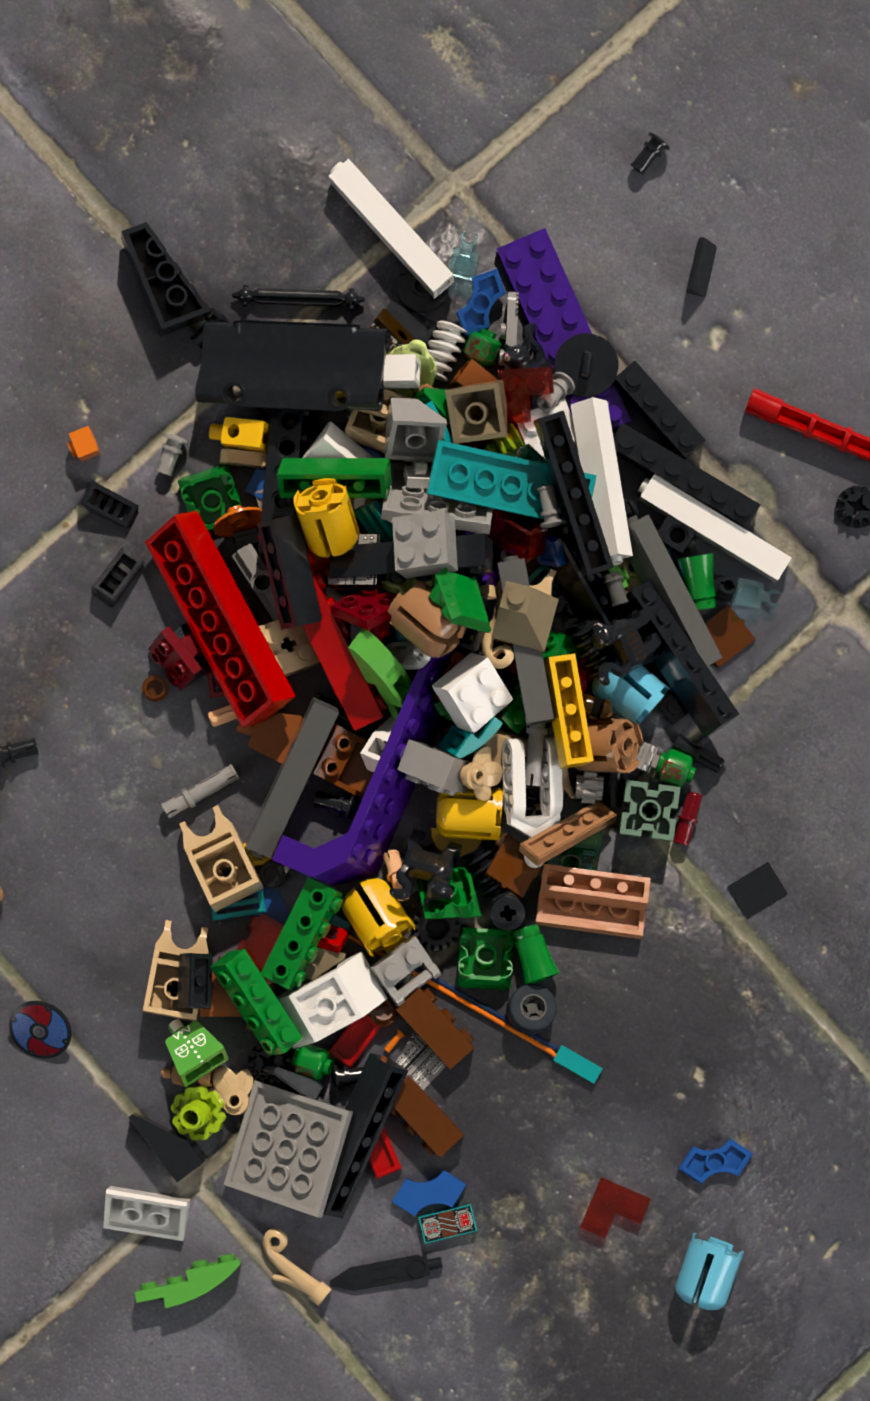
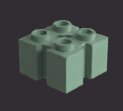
[618,780,680,842]

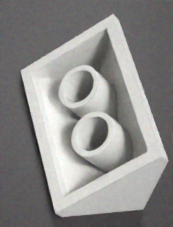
[302,421,377,510]
[103,1186,191,1241]

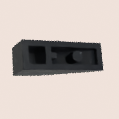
[128,1113,205,1183]

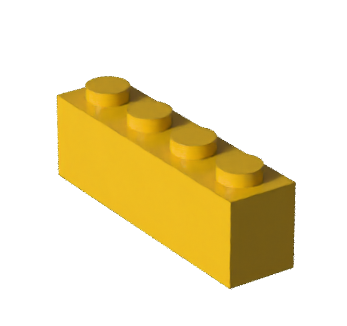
[544,654,594,769]

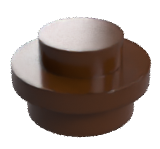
[142,675,169,702]
[370,1000,397,1027]

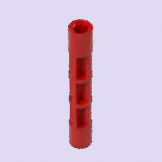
[744,388,870,462]

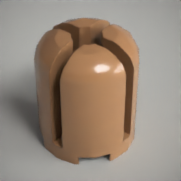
[388,580,466,658]
[575,718,643,773]

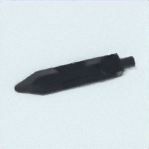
[330,1254,443,1291]

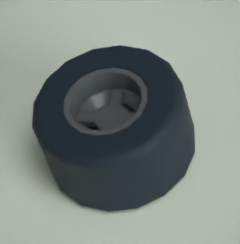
[506,984,557,1035]

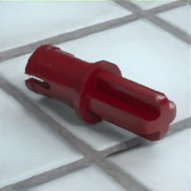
[673,792,702,846]

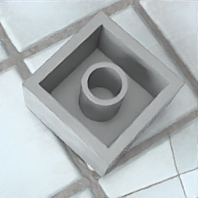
[392,510,458,578]
[397,739,472,796]

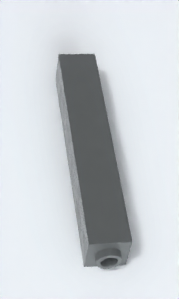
[627,515,722,666]
[497,556,554,726]
[245,697,339,858]

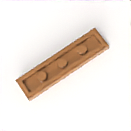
[519,800,617,866]

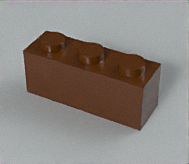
[395,987,475,1070]
[390,1074,464,1158]

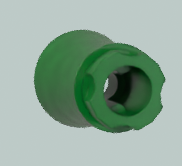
[676,553,716,610]
[513,924,560,985]

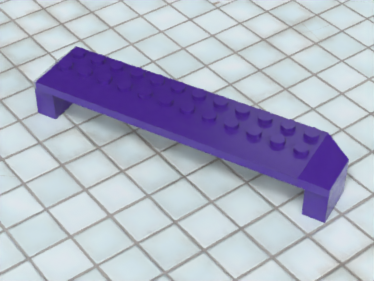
[272,530,499,886]

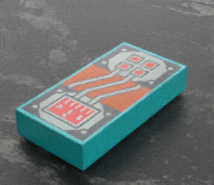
[418,1204,477,1244]

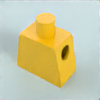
[209,417,270,453]

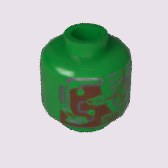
[463,328,502,370]
[655,749,696,787]
[291,1044,333,1081]

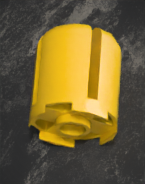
[293,478,359,557]
[436,787,503,840]
[342,878,415,957]

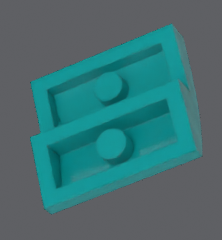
[437,716,503,759]

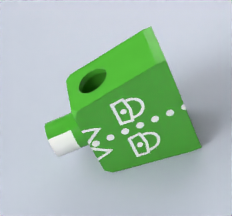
[165,1019,229,1087]

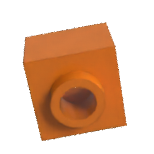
[67,426,101,462]

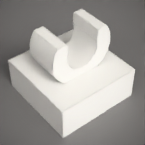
[403,461,430,488]

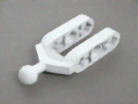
[502,736,563,868]

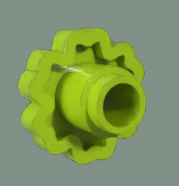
[171,1085,226,1141]

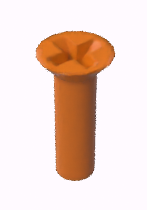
[384,1029,406,1053]

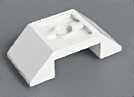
[277,951,388,1049]

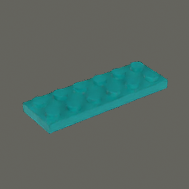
[426,440,597,525]

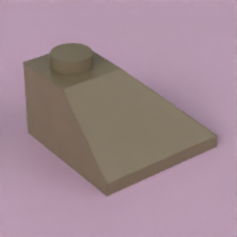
[445,380,507,444]
[491,581,559,652]

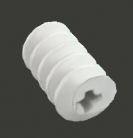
[427,321,468,382]

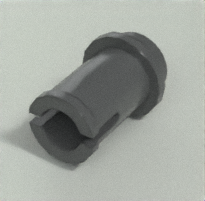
[602,571,629,607]

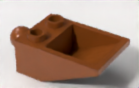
[311,724,374,799]

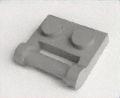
[370,935,441,1007]

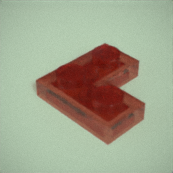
[499,366,554,423]
[580,1177,651,1238]

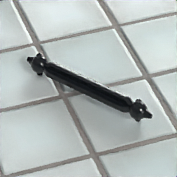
[232,285,365,310]

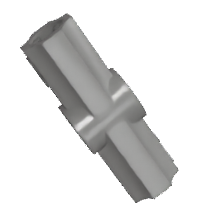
[232,543,279,621]

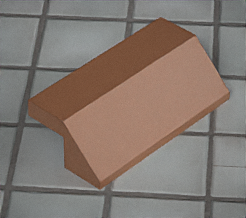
[535,864,651,939]

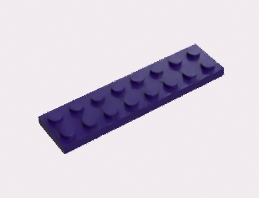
[496,228,631,430]

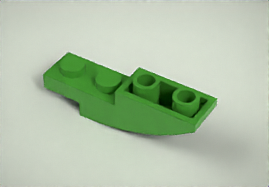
[348,628,412,720]
[134,1253,242,1308]

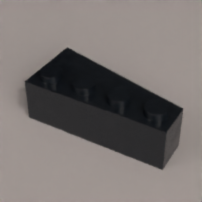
[121,222,211,336]

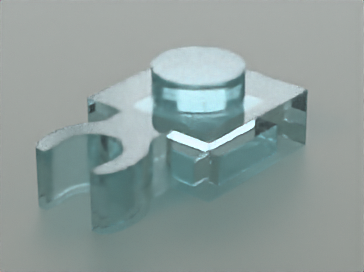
[448,231,479,280]
[732,578,781,609]

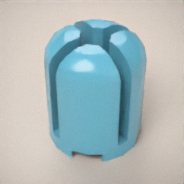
[591,655,669,725]
[675,1233,744,1310]

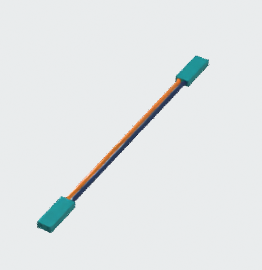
[329,914,603,1084]

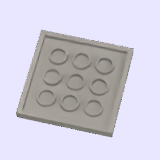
[381,462,493,534]
[224,1080,353,1218]

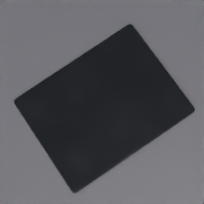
[728,862,787,918]

